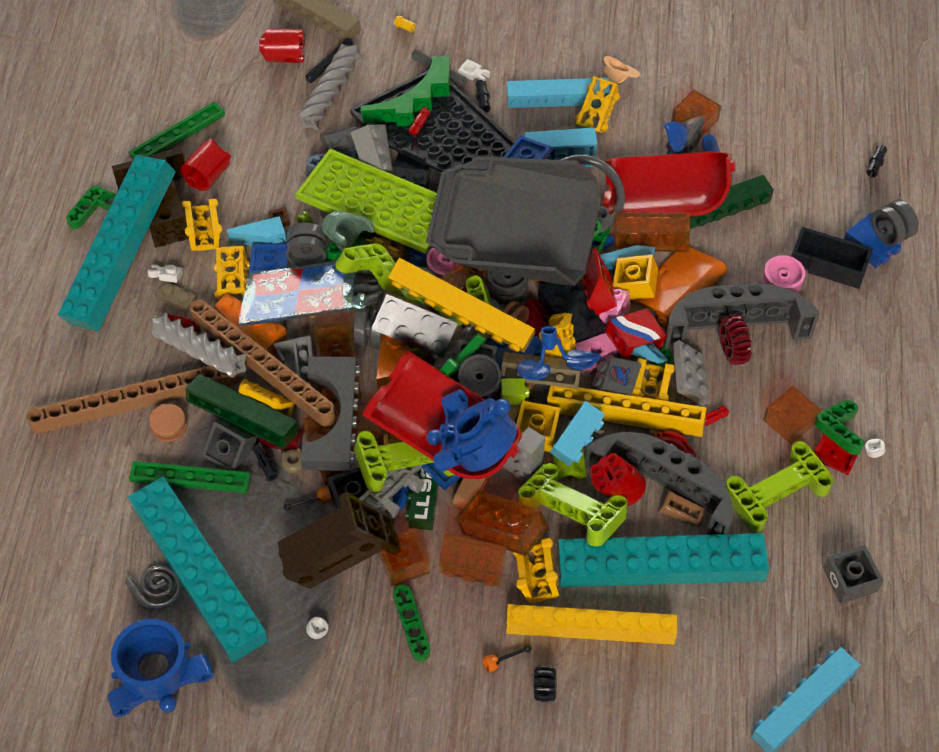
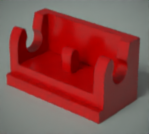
[814,433,858,475]

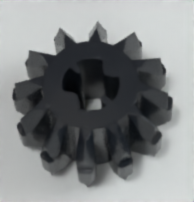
[534,665,557,702]

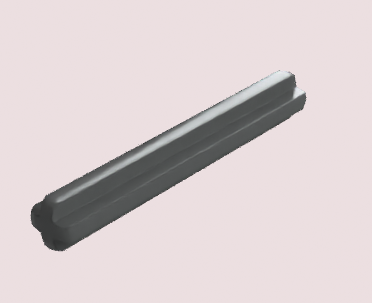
[411,50,467,87]

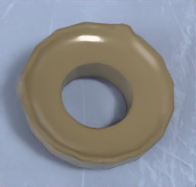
[281,448,302,473]

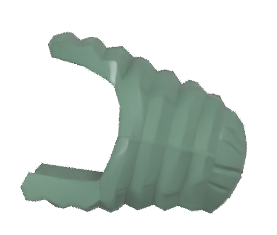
[322,211,375,252]

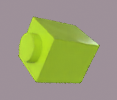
[501,378,529,405]

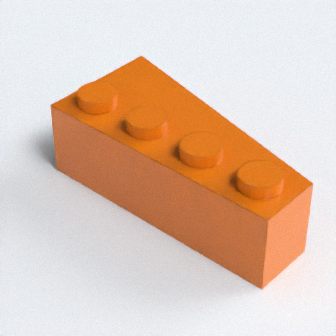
[214,293,287,356]
[376,334,408,391]

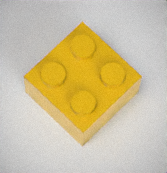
[613,255,658,300]
[517,400,561,452]

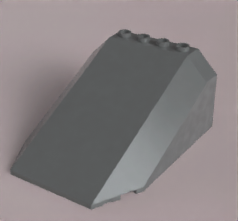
[426,156,600,286]

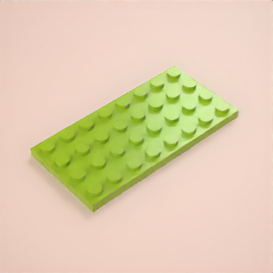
[295,149,437,254]

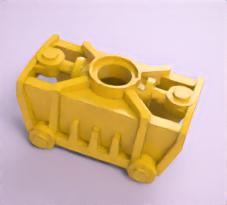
[575,76,620,133]
[181,199,222,251]
[214,246,252,300]
[539,313,575,359]
[631,358,675,401]
[239,379,294,417]
[512,538,559,603]

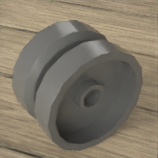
[872,199,919,246]
[286,223,327,267]
[487,270,528,305]
[354,307,382,349]
[458,354,501,400]

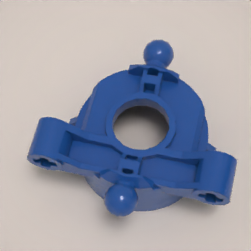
[426,389,517,472]
[107,619,214,717]

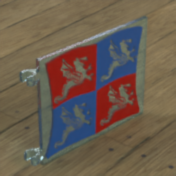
[238,261,368,327]

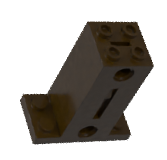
[111,148,189,248]
[277,492,402,589]

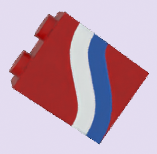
[605,308,667,360]

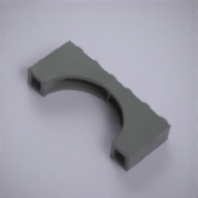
[301,356,360,471]

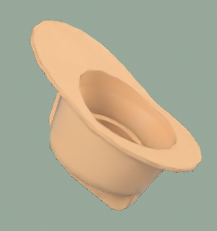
[603,56,640,83]

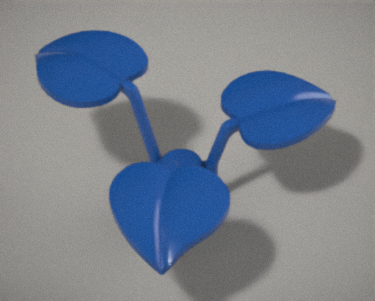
[663,122,720,154]
[517,326,601,380]

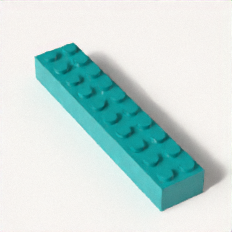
[57,155,175,332]
[128,476,268,663]
[557,533,769,588]

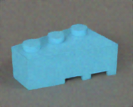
[550,401,605,466]

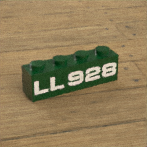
[405,468,439,530]

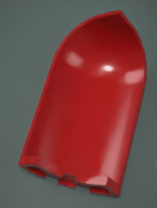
[601,152,736,220]
[362,351,522,479]

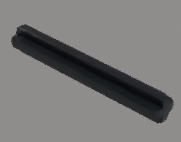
[305,38,353,83]

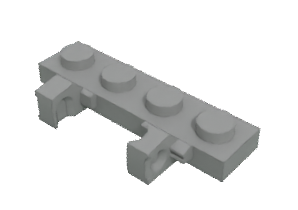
[359,465,425,518]

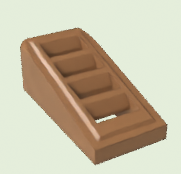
[658,491,705,526]

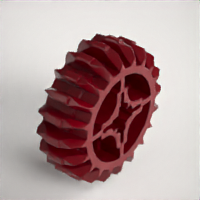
[719,314,752,365]

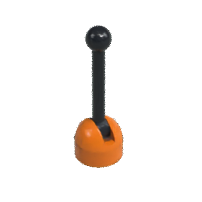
[284,485,332,511]
[482,644,532,673]

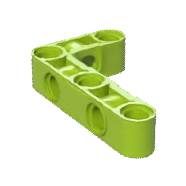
[335,243,426,306]

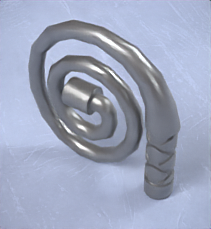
[125,565,181,610]

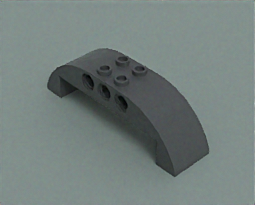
[664,284,819,349]
[585,432,733,535]

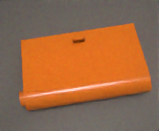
[631,245,728,327]

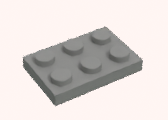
[673,340,708,406]

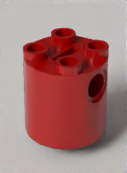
[259,28,305,63]
[180,139,231,191]
[590,453,646,506]

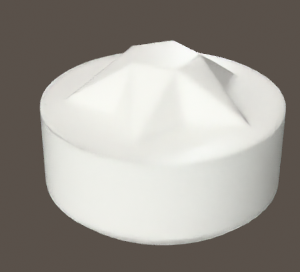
[865,439,886,458]
[306,617,328,639]

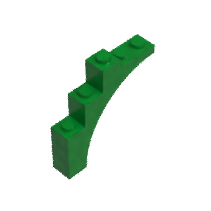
[361,56,451,126]

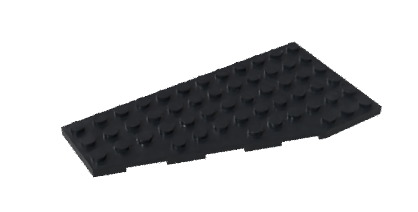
[350,70,516,173]

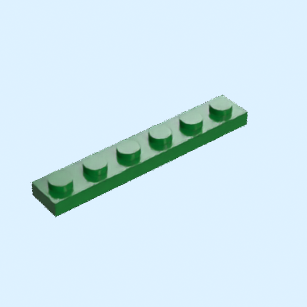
[129,101,225,160]
[129,461,251,494]

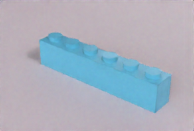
[506,78,610,108]
[751,647,861,752]

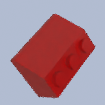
[582,248,617,315]

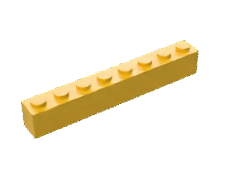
[388,258,535,352]
[547,385,707,437]
[506,604,677,645]

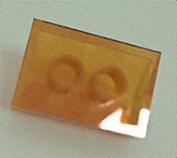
[439,533,506,587]

